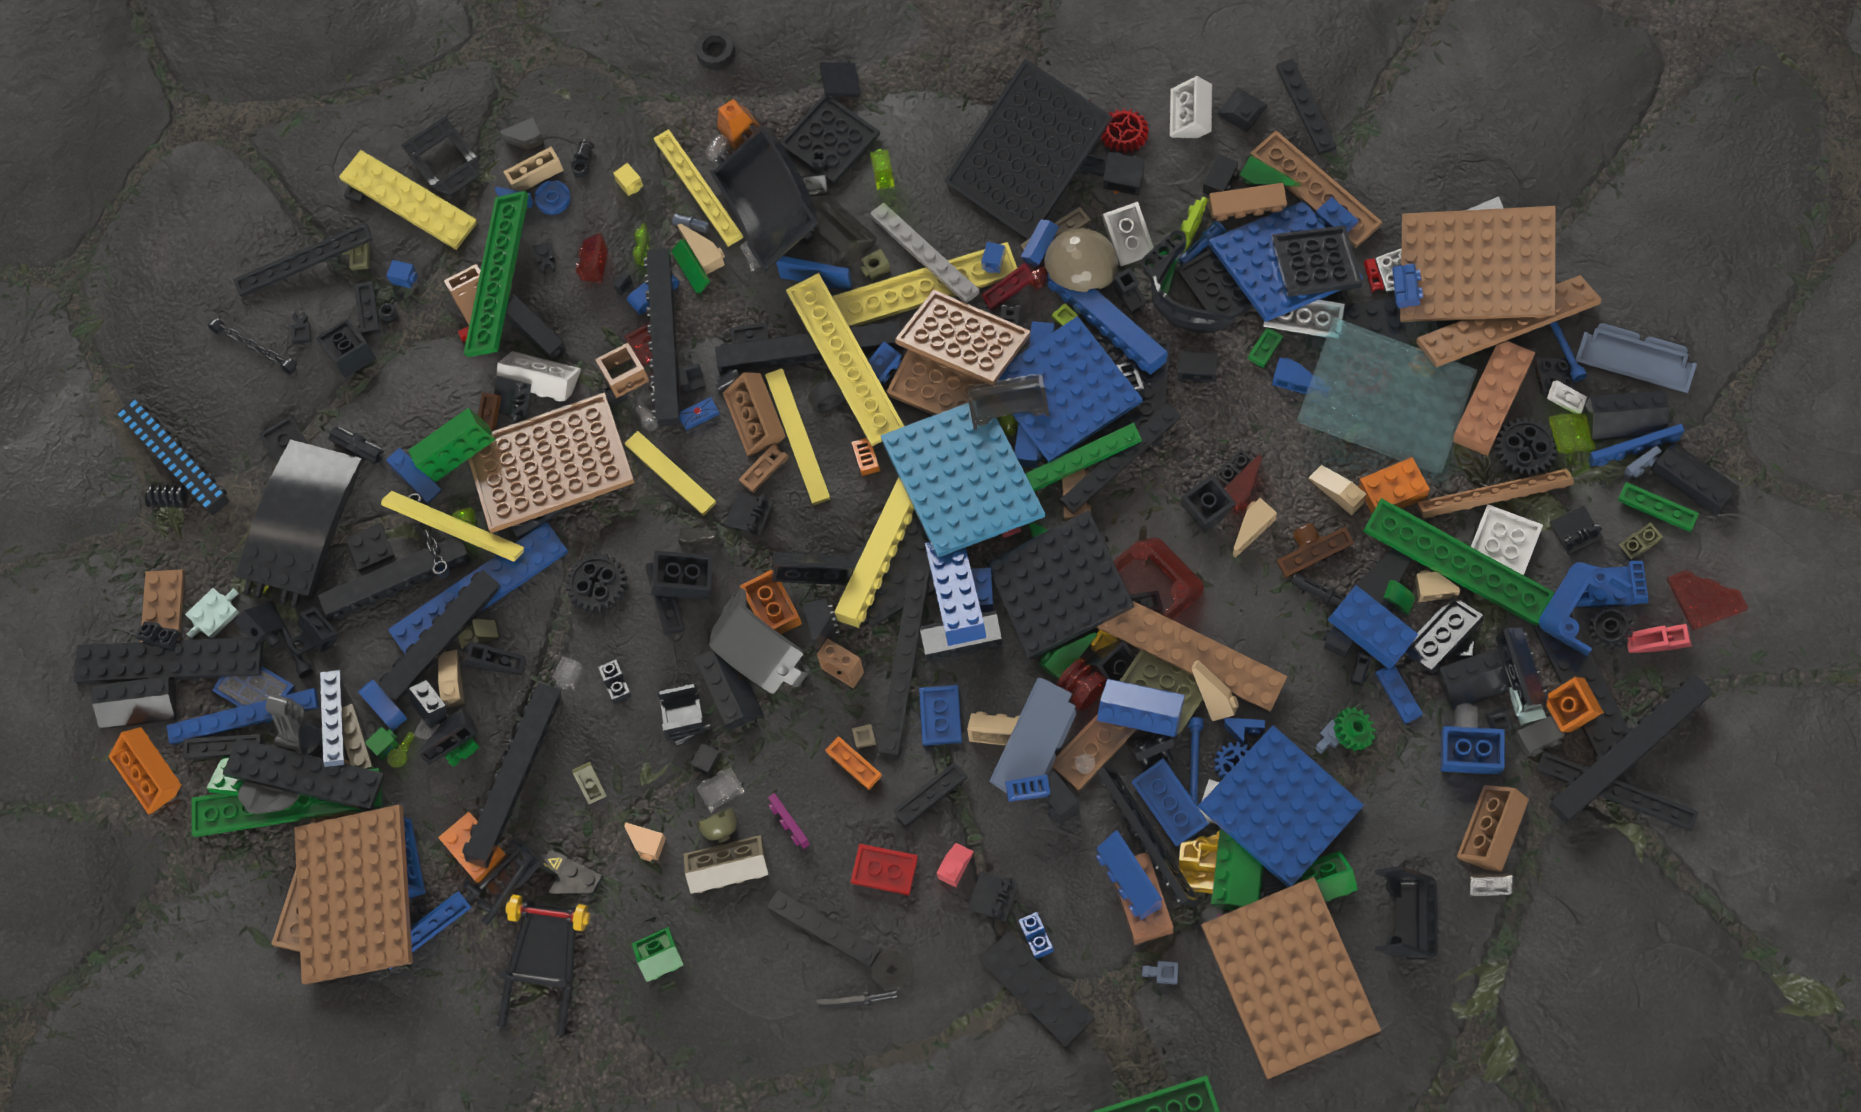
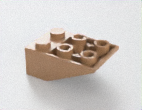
[444,264,480,325]

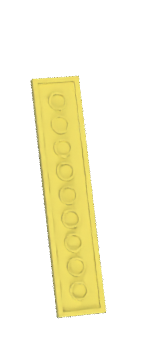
[832,242,1017,327]
[786,273,904,446]

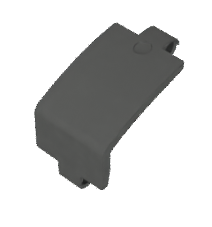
[709,588,810,694]

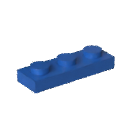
[1375,665,1423,725]

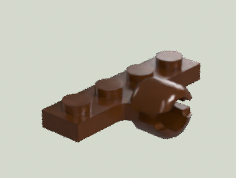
[1276,523,1354,578]

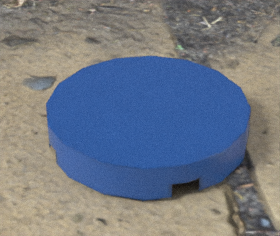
[535,180,571,215]

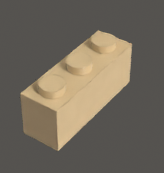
[503,147,563,192]

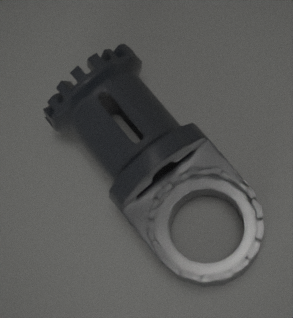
[571,139,594,178]

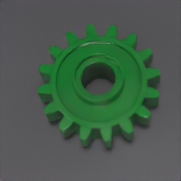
[1333,707,1376,751]

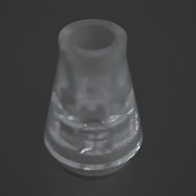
[636,404,658,431]

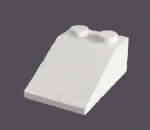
[1101,202,1154,266]

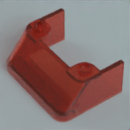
[1114,537,1204,620]

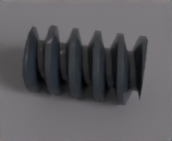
[145,484,188,508]

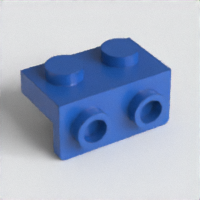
[1316,197,1358,233]
[868,341,902,384]

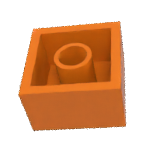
[1546,677,1604,733]

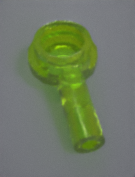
[387,731,415,768]

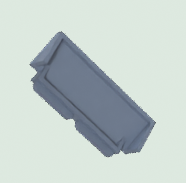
[1576,323,1697,393]
[989,678,1076,796]

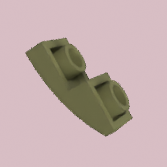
[1619,522,1663,560]

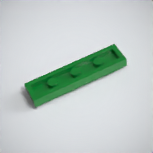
[1617,482,1699,532]

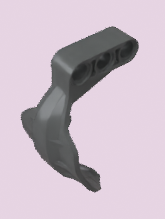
[238,694,304,814]

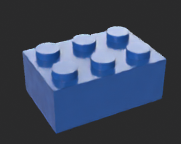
[1440,726,1504,775]

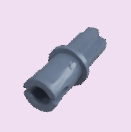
[672,214,709,233]

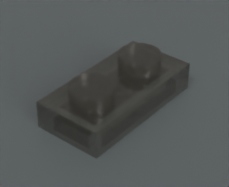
[1469,873,1512,896]

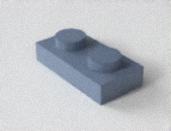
[1623,446,1662,480]

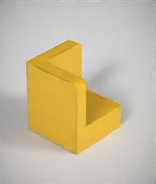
[1091,630,1120,652]

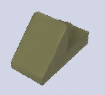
[458,619,500,649]
[572,762,607,804]

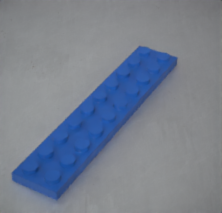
[388,522,568,654]

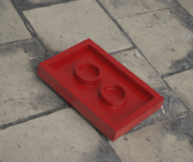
[851,844,918,896]

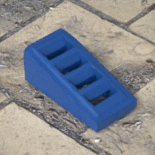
[1005,775,1050,802]

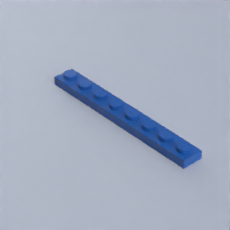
[167,688,319,745]

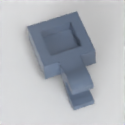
[1315,719,1339,754]
[1142,961,1178,985]

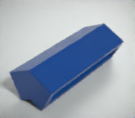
[1021,219,1059,267]

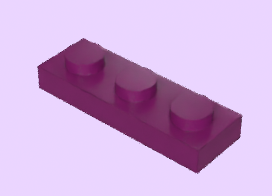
[768,793,810,849]

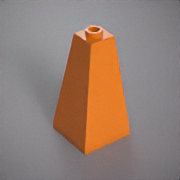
[717,99,759,151]

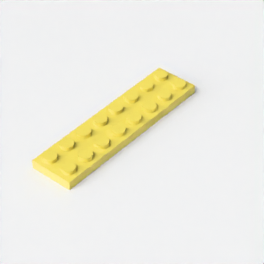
[339,150,478,250]

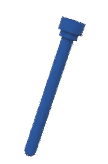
[1550,321,1587,382]
[1188,717,1204,806]

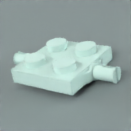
[185,588,239,639]

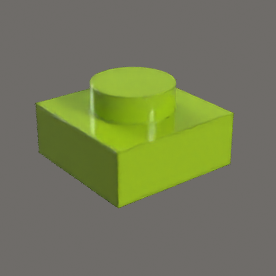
[1052,303,1078,327]

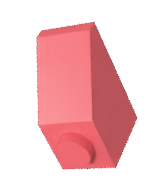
[937,843,974,887]

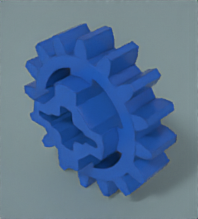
[1214,742,1248,778]

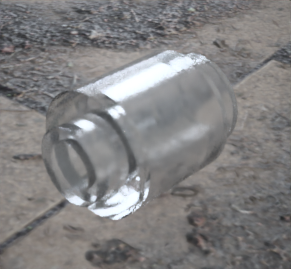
[705,134,730,162]

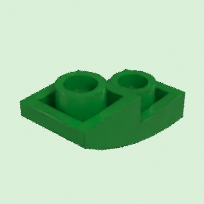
[1383,580,1415,615]

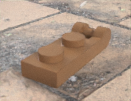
[739,444,789,493]

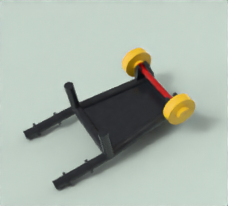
[497,895,590,1036]

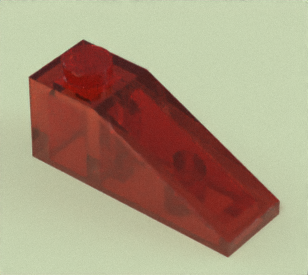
[1224,454,1262,514]

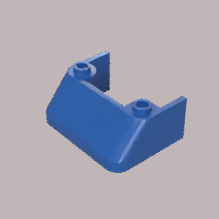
[1539,562,1632,656]

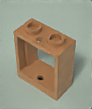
[595,343,649,398]
[817,638,864,688]

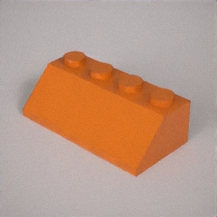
[108,727,181,815]

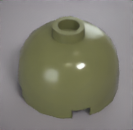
[696,807,737,843]

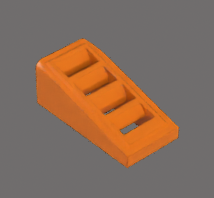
[851,438,880,477]

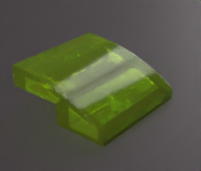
[1549,414,1596,454]

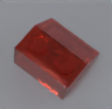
[576,233,608,283]

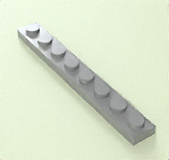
[870,203,979,304]

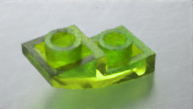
[633,223,649,266]

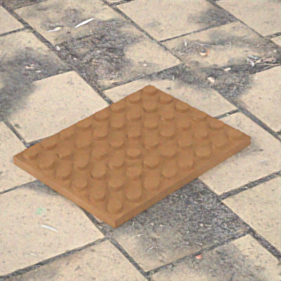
[1400,206,1556,322]
[468,392,635,533]
[294,805,413,985]
[1201,877,1381,1079]

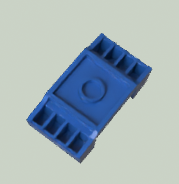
[1568,561,1648,608]

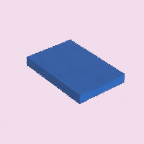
[919,685,962,746]

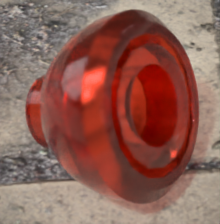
[1028,266,1047,290]

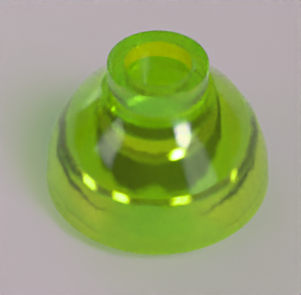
[997,411,1018,436]
[451,508,476,526]

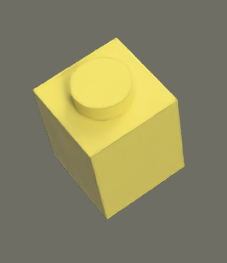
[613,163,643,196]

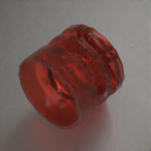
[1056,658,1107,711]

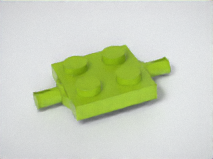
[1180,197,1209,253]

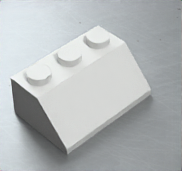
[1170,76,1212,138]

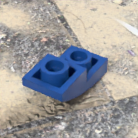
[1018,912,1054,959]

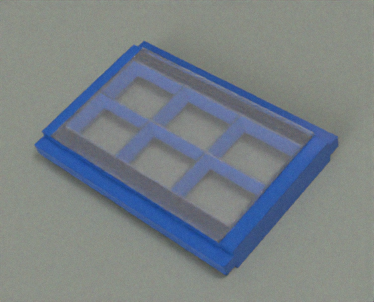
[212,667,295,724]

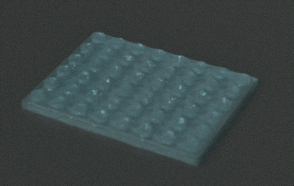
[1296,317,1477,475]

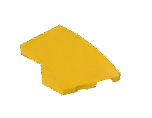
[1179,831,1220,893]

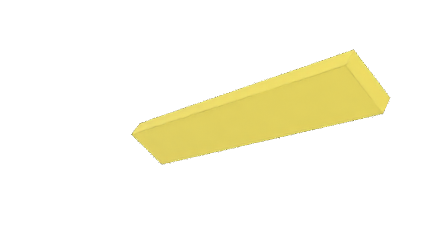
[624,431,716,516]

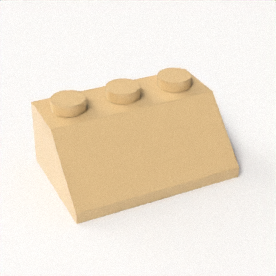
[967,712,1020,745]

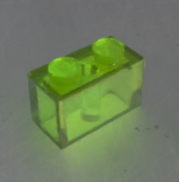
[870,150,894,189]

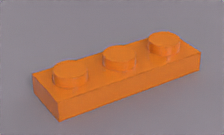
[825,736,882,790]

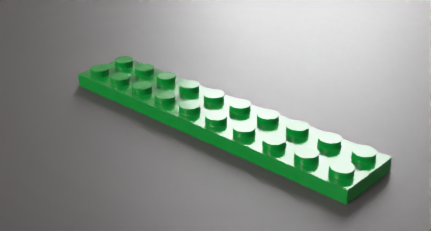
[464,191,529,357]
[1363,498,1555,626]
[192,768,383,837]

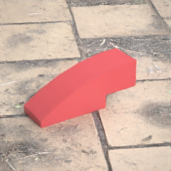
[1627,624,1692,653]

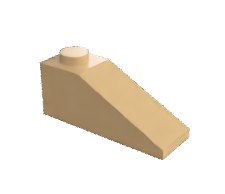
[678,224,725,275]
[1308,465,1366,516]
[1233,498,1277,558]
[438,649,465,708]
[1191,660,1238,721]

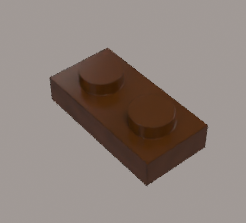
[478,392,501,432]

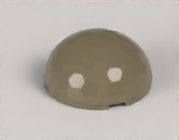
[1044,228,1118,292]

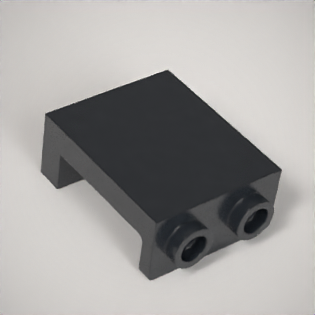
[658,684,705,741]

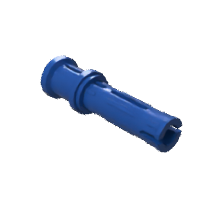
[1178,220,1226,265]

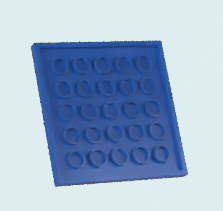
[1208,201,1363,322]
[989,316,1143,463]
[1198,726,1364,888]

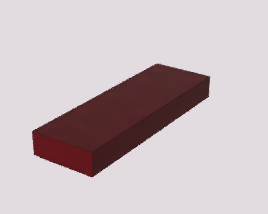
[982,263,1036,311]

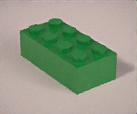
[408,407,495,482]

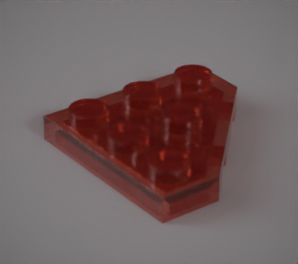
[1666,570,1748,631]

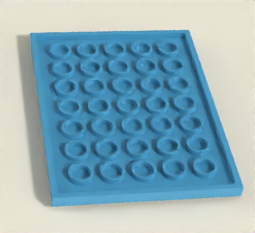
[880,397,1045,558]

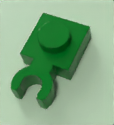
[445,737,480,767]

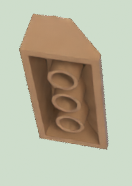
[1207,183,1287,221]
[723,373,786,456]
[1457,785,1529,872]

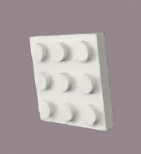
[1471,504,1543,575]

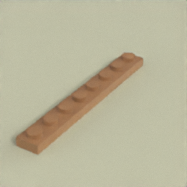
[1417,469,1574,518]

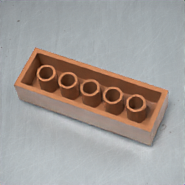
[1452,341,1535,456]

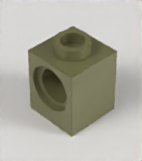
[860,249,891,281]

